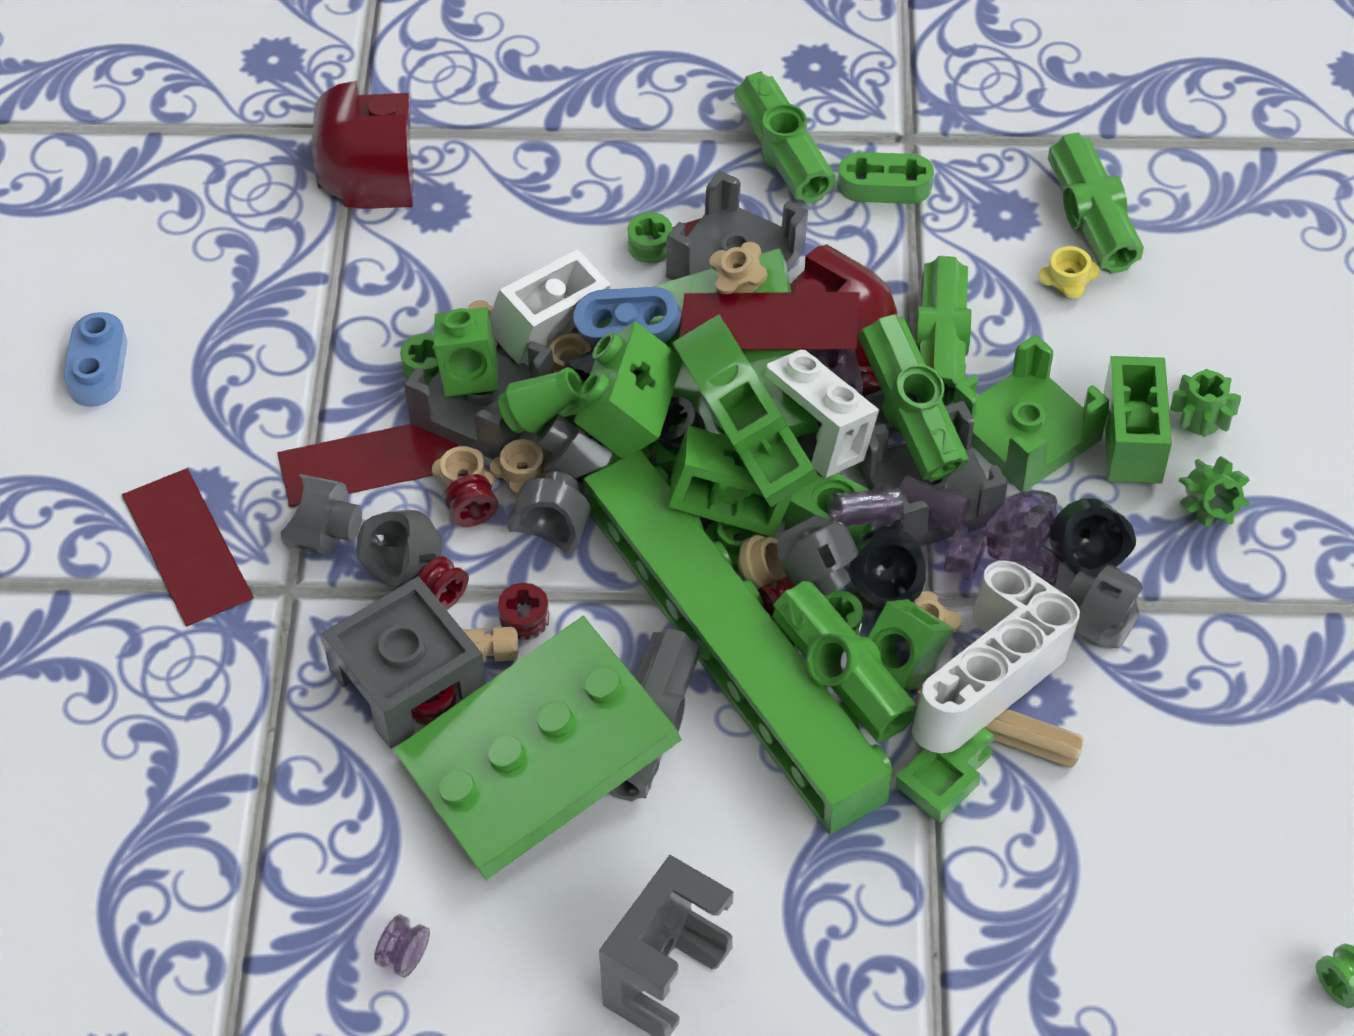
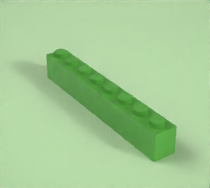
[584,450,893,835]

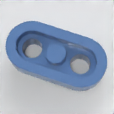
[573,287,682,346]
[64,312,127,407]

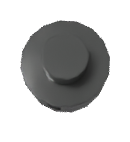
[536,414,614,484]
[507,471,591,555]
[280,474,362,555]
[356,509,442,587]
[777,516,859,595]
[1065,564,1143,648]

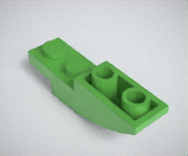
[672,314,819,507]

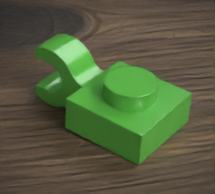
[896,727,995,823]

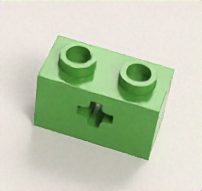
[574,321,683,460]
[1103,356,1172,484]
[668,425,793,537]

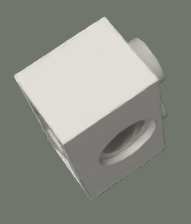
[490,249,611,365]

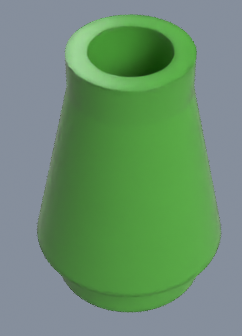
[498,367,582,433]

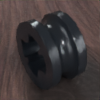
[658,397,705,453]

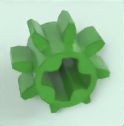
[1170,369,1241,437]
[1179,456,1250,527]

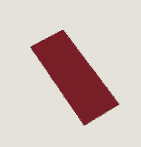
[679,292,860,350]
[277,424,459,507]
[122,468,254,627]

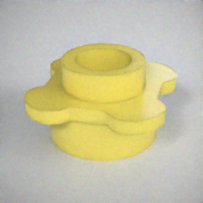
[1038,246,1100,299]

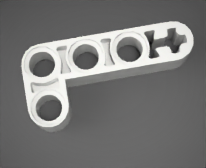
[912,561,1080,753]

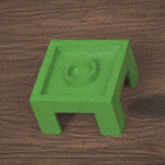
[953,334,1110,493]

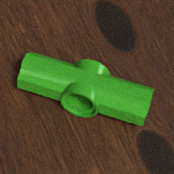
[734,71,835,204]
[1048,132,1144,274]
[916,256,972,406]
[858,314,969,482]
[772,581,917,742]

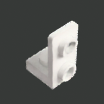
[764,350,879,478]

